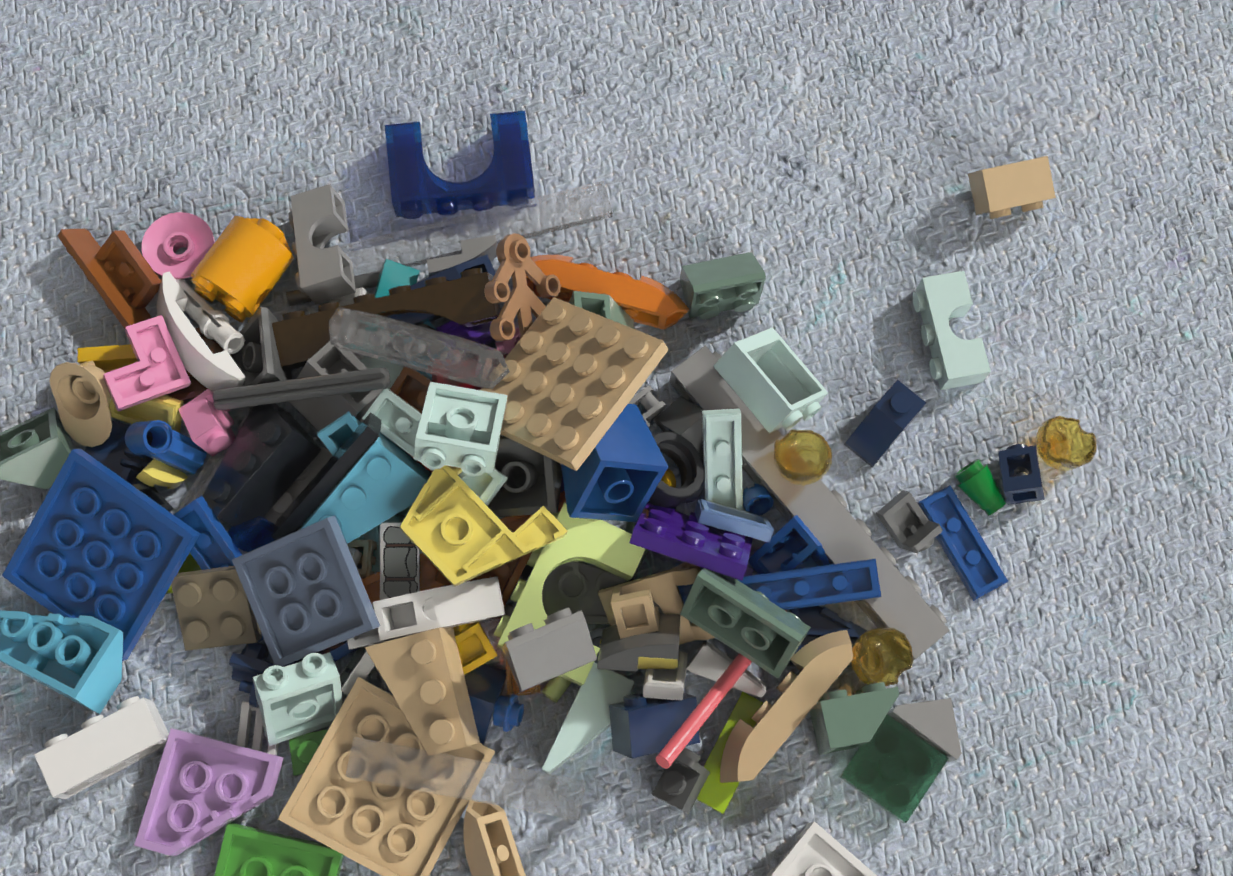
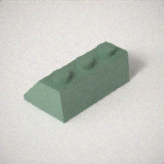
[680,568,811,678]

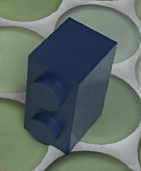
[609,693,700,759]

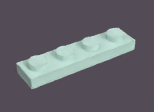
[362,388,508,506]

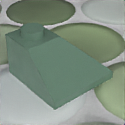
[0,407,75,489]

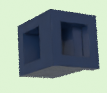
[998,444,1045,505]

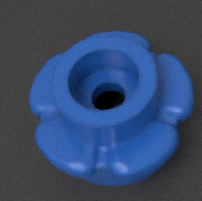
[493,694,524,732]

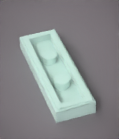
[702,408,743,511]

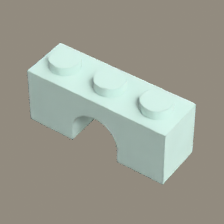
[913,271,991,390]

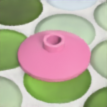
[142,212,215,279]

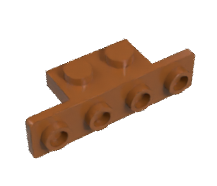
[57,228,161,329]

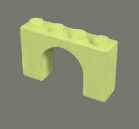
[494,502,645,686]

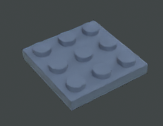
[232,516,380,666]

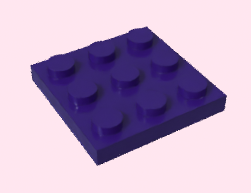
[629,502,753,581]

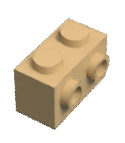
[968,156,1056,219]

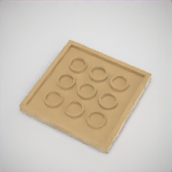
[480,297,669,471]
[278,677,495,876]

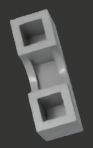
[288,184,356,304]

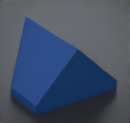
[748,515,830,575]

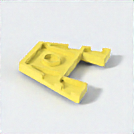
[400,465,568,587]

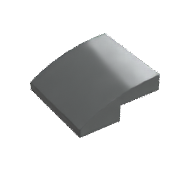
[597,614,680,671]

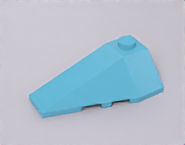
[0,610,123,714]

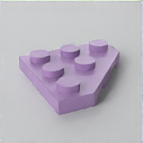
[134,728,284,856]

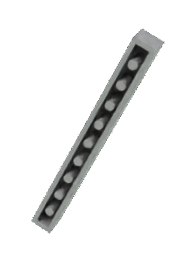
[670,345,950,664]

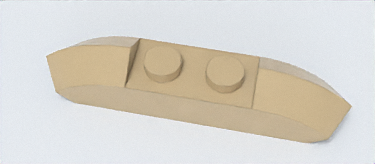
[720,630,853,783]
[463,799,526,876]

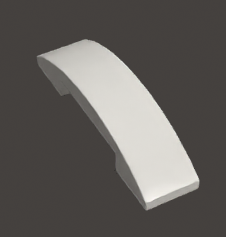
[156,272,246,392]

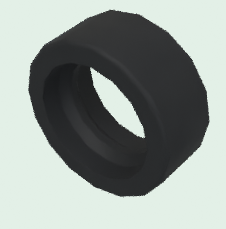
[648,432,704,508]

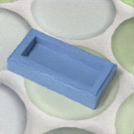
[694,499,774,543]

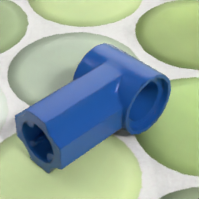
[125,420,207,475]

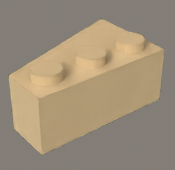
[365,627,480,756]

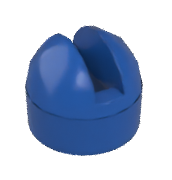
[743,483,774,515]

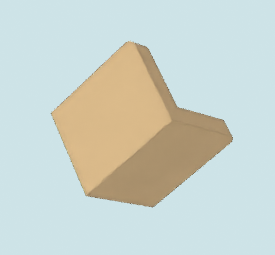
[611,585,660,639]

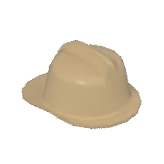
[49,361,112,447]

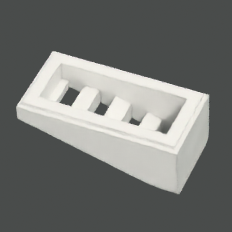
[686,641,767,698]

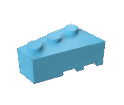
[302,432,432,544]

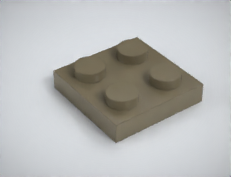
[171,566,262,651]

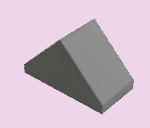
[886,698,962,762]

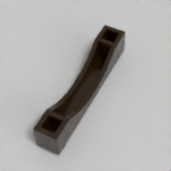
[272,268,501,369]

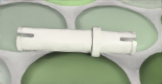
[175,279,245,354]

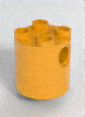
[191,216,294,323]

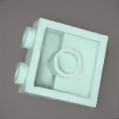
[414,382,508,476]
[253,652,343,746]

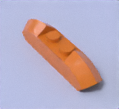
[526,255,689,330]

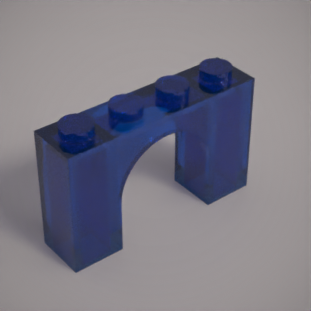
[385,110,536,219]

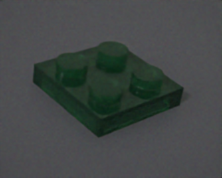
[839,715,949,824]

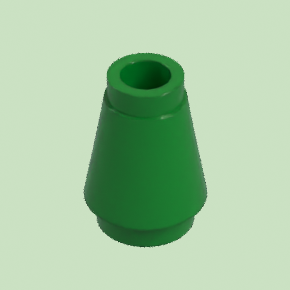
[954,459,1006,516]

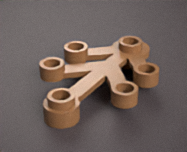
[484,233,561,341]

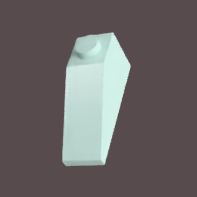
[542,662,637,775]

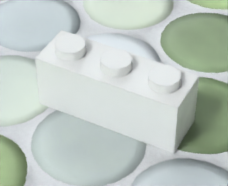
[34,696,169,799]

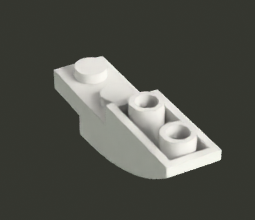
[347,577,505,649]

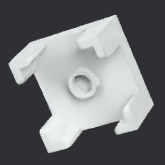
[766,822,877,876]

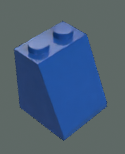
[561,404,669,522]

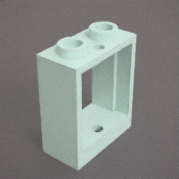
[714,328,828,434]

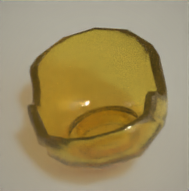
[1035,416,1097,471]
[774,429,832,486]
[851,628,913,686]

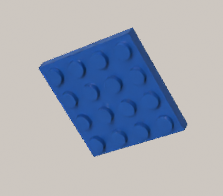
[2,448,200,661]

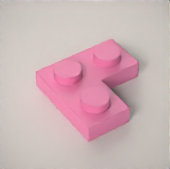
[103,315,191,412]

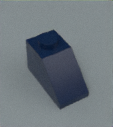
[844,379,926,468]

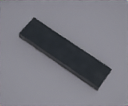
[272,412,382,540]

